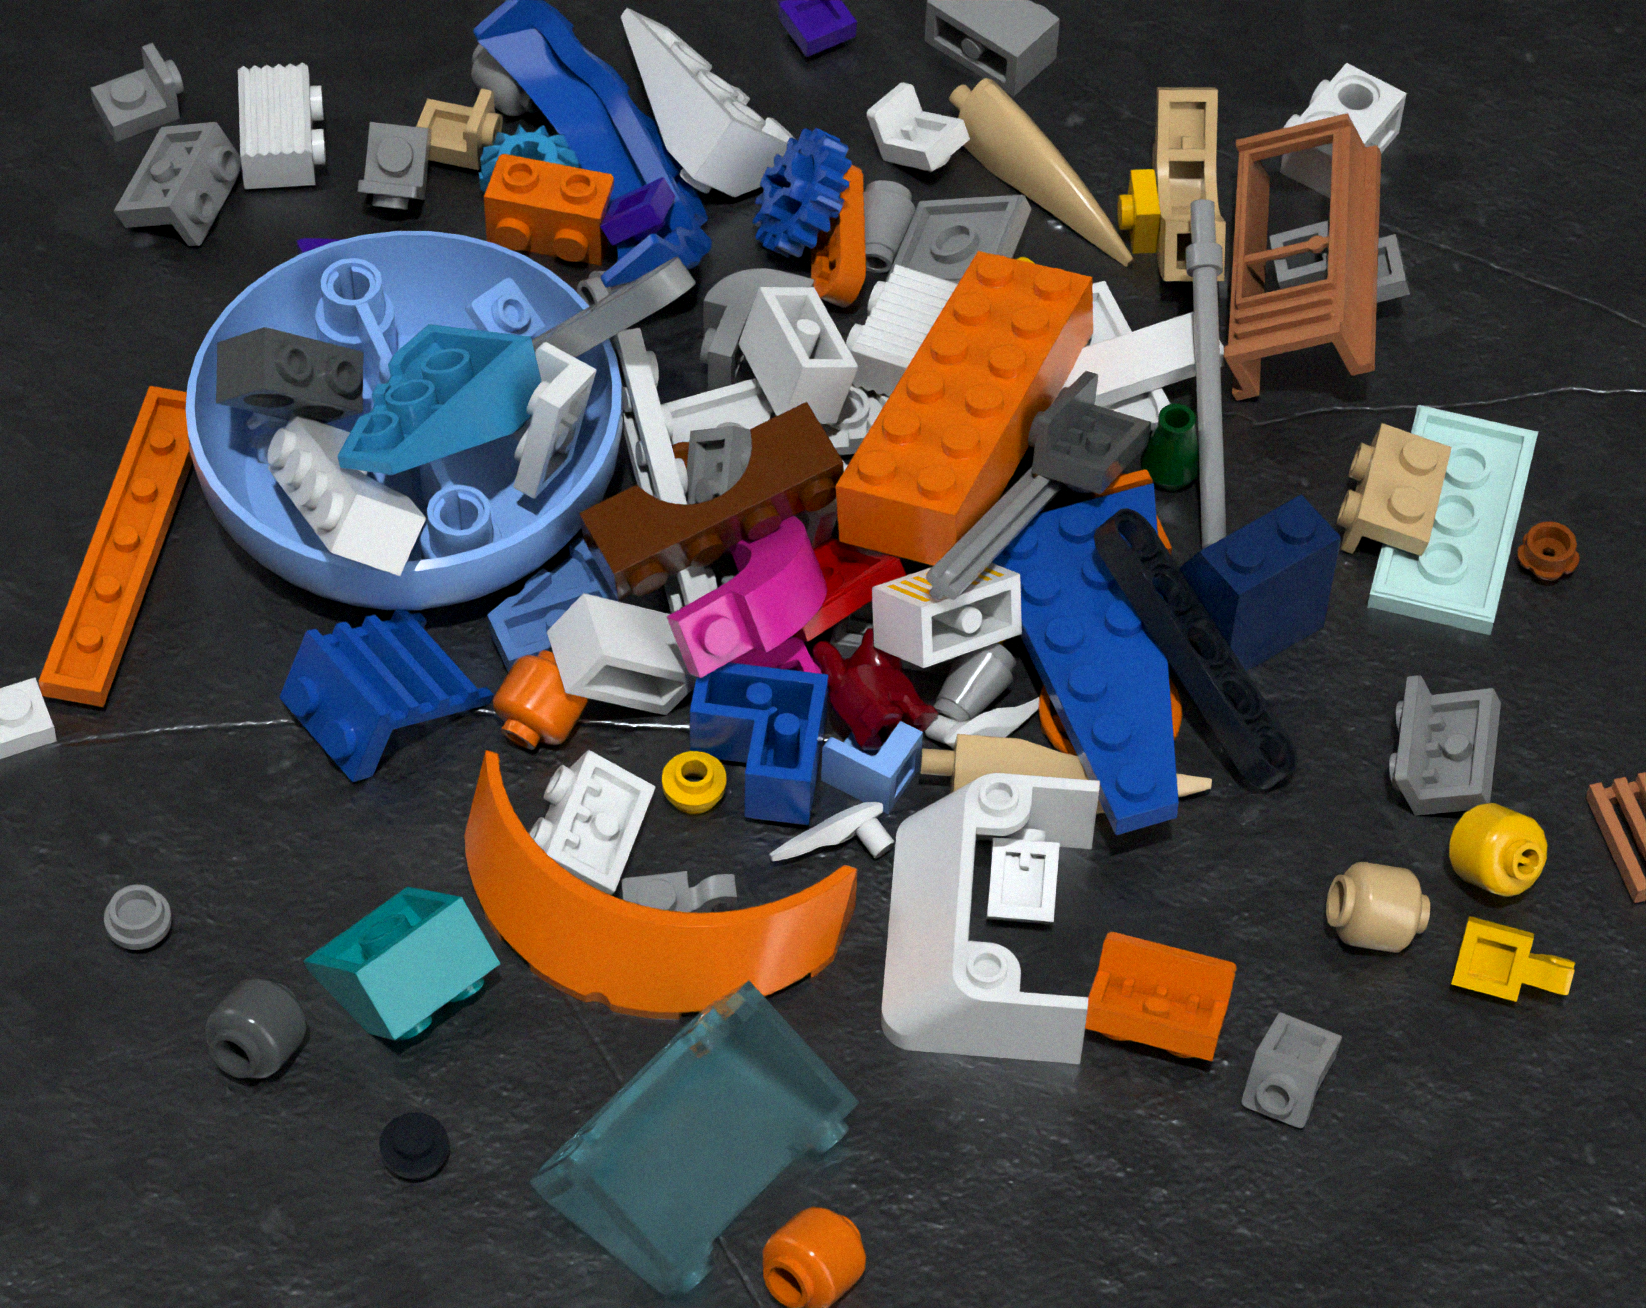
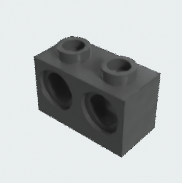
[216,327,363,423]

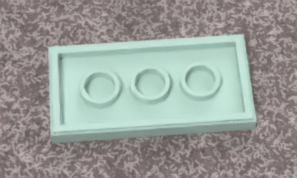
[1367,405,1538,635]

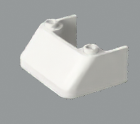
[881,773,1100,1064]

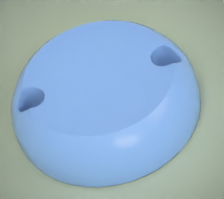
[185,231,623,611]

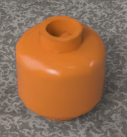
[493,650,588,750]
[762,1207,866,1308]

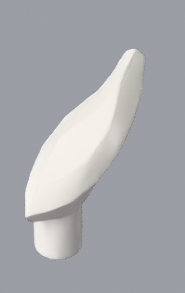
[925,697,1039,748]
[769,802,895,862]

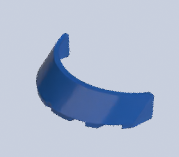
[473,0,712,288]

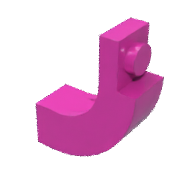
[666,516,827,678]

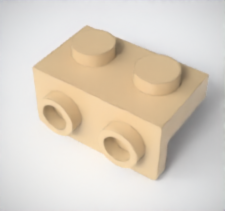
[1336,423,1452,556]

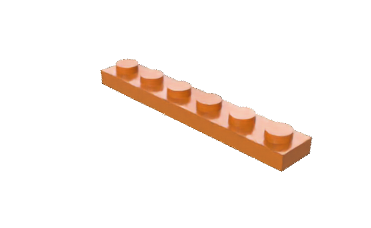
[38,386,193,707]

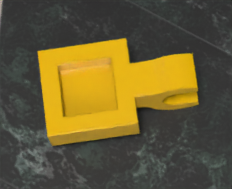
[1451,916,1575,1002]

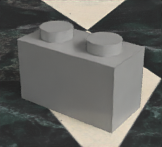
[924,0,1060,97]

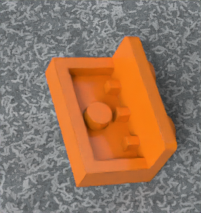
[484,154,614,266]
[1085,932,1237,1061]

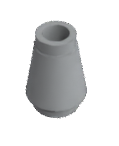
[863,180,915,273]
[934,642,1016,722]

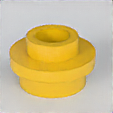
[662,751,727,814]

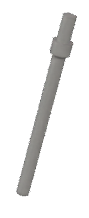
[1186,199,1226,549]

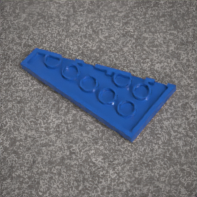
[991,483,1179,835]

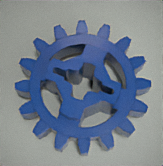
[753,127,852,257]

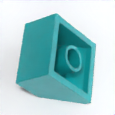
[303,887,500,1041]

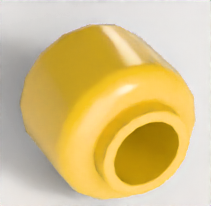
[1449,803,1547,897]

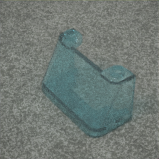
[528,980,860,1295]

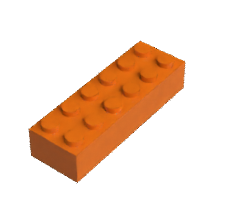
[835,251,1093,566]

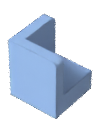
[821,721,923,814]

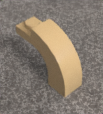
[1152,87,1226,281]

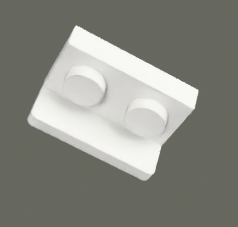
[513,342,597,499]
[529,750,656,895]

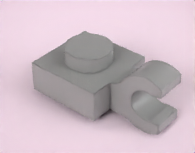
[621,871,738,913]

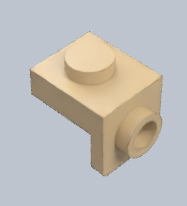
[416,88,503,170]

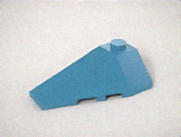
[337,324,542,475]

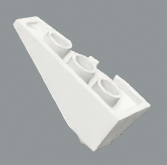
[621,8,795,197]

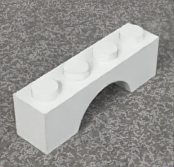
[267,412,426,576]

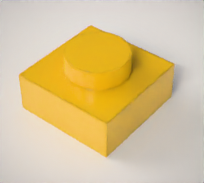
[1117,169,1161,254]

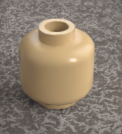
[1326,862,1430,953]

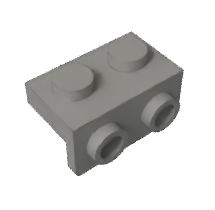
[1389,675,1501,816]

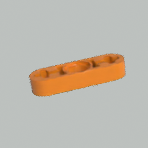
[811,165,866,308]

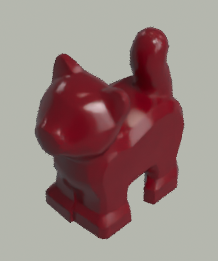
[812,628,939,750]

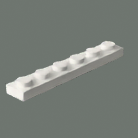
[612,328,717,690]

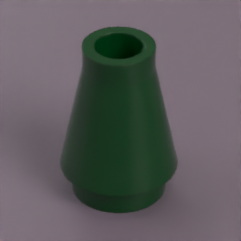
[1140,403,1199,491]

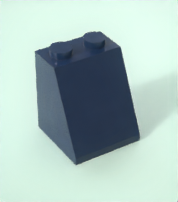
[1163,494,1341,672]

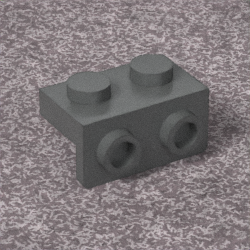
[1028,371,1151,494]

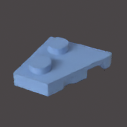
[487,537,618,672]

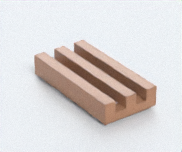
[1586,772,1646,903]

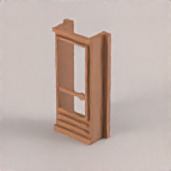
[1224,113,1381,401]

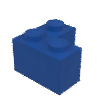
[690,662,828,825]

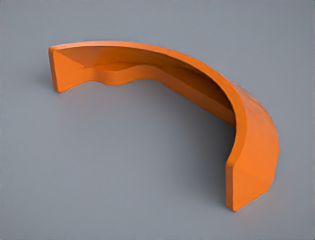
[464,750,858,1020]

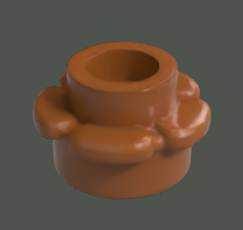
[1517,521,1580,580]

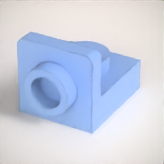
[466,277,545,336]

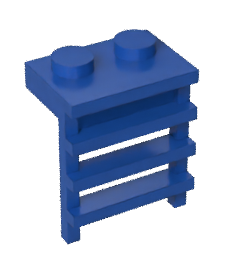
[279,609,494,782]

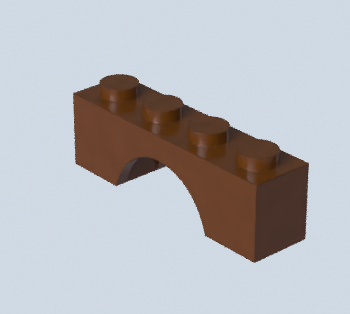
[579,402,844,601]

